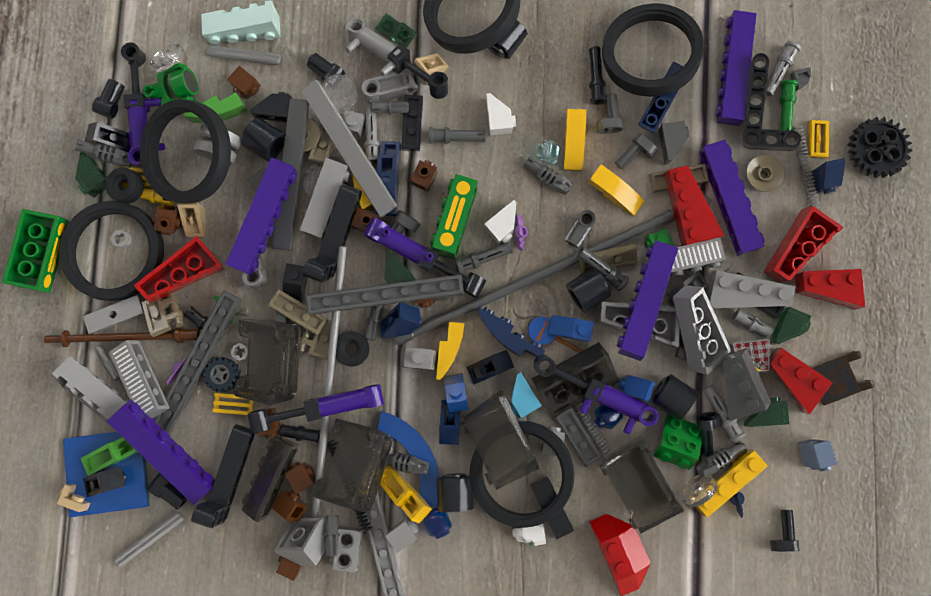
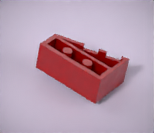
[795,269,865,310]
[770,348,833,415]

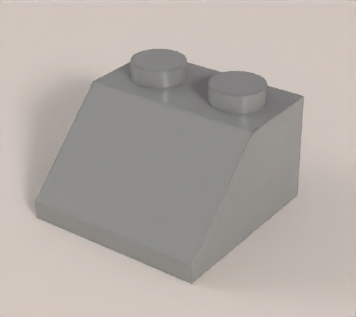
[274,517,326,566]

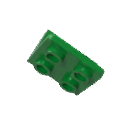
[653,415,702,470]

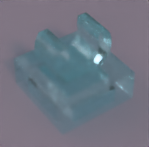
[536,140,560,164]

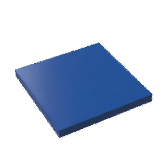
[63,432,149,518]

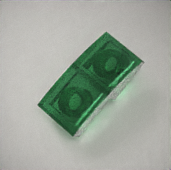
[375,13,417,48]

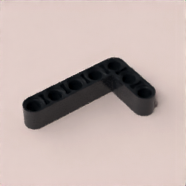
[742,53,801,152]
[303,184,362,283]
[191,424,255,529]

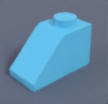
[510,372,541,418]

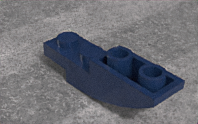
[638,61,683,134]
[376,141,401,216]
[478,307,545,357]

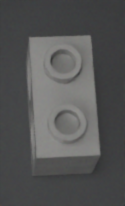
[385,516,420,553]
[330,526,364,573]

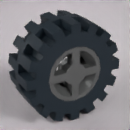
[203,357,241,392]

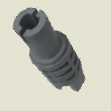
[75,139,131,166]
[523,156,573,195]
[696,441,747,477]
[375,451,430,474]

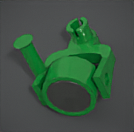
[143,63,199,105]

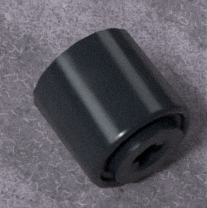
[488,20,528,59]
[241,117,286,162]
[566,268,611,313]
[651,374,698,421]
[436,473,473,512]

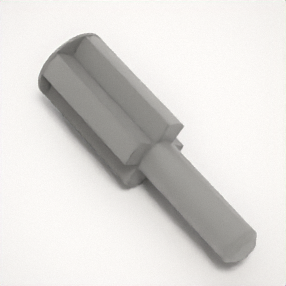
[95,345,120,381]

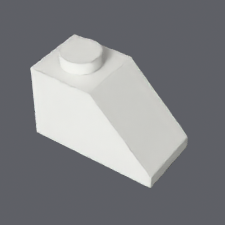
[486,93,516,136]
[484,200,516,245]

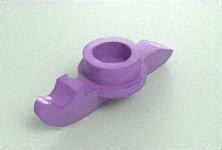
[515,215,528,250]
[165,356,188,385]

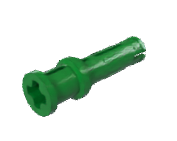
[779,80,798,139]

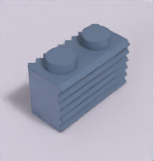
[797,439,837,472]

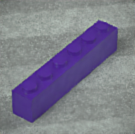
[715,10,757,126]
[699,140,764,256]
[226,157,297,275]
[616,240,678,361]
[106,400,215,505]

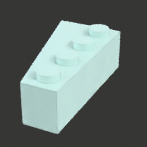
[201,0,280,44]

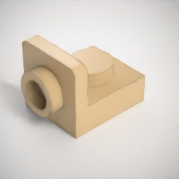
[57,484,90,512]

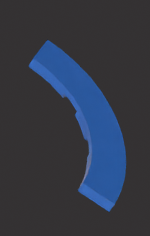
[377,411,439,507]

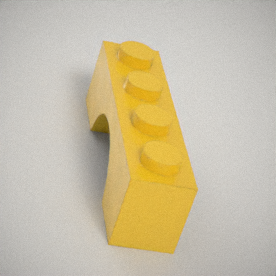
[689,449,767,518]

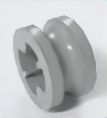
[111,230,132,248]
[231,343,251,361]

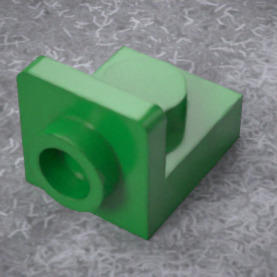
[644,228,674,249]

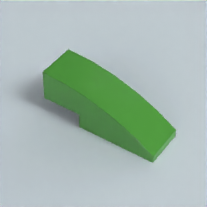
[183,92,248,123]
[80,437,139,476]

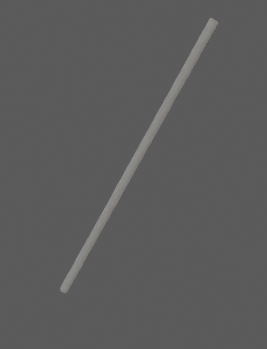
[311,247,347,518]

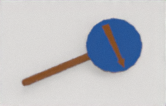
[528,317,588,355]

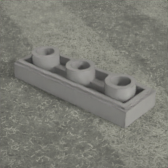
[83,295,144,334]

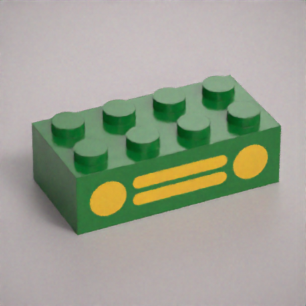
[430,174,478,260]
[2,209,70,294]

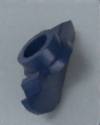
[730,492,745,518]

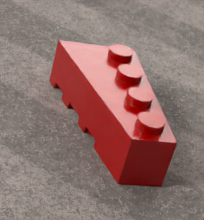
[664,165,724,246]
[764,206,844,283]
[134,236,224,303]

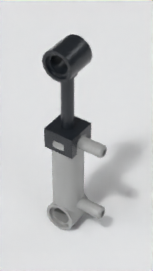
[345,18,448,99]

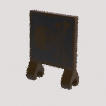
[812,351,875,406]

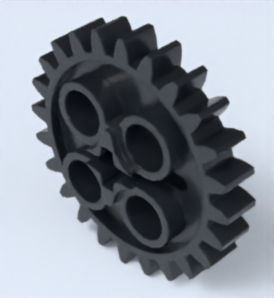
[847,117,913,178]

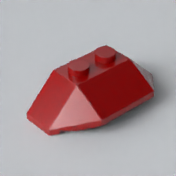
[589,514,651,596]

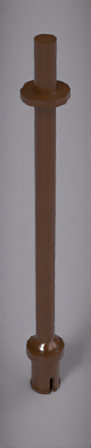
[44,328,200,347]

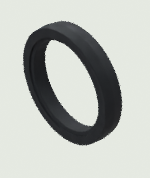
[423,0,520,54]
[602,3,704,97]
[140,99,231,203]
[59,201,164,301]
[469,421,574,528]

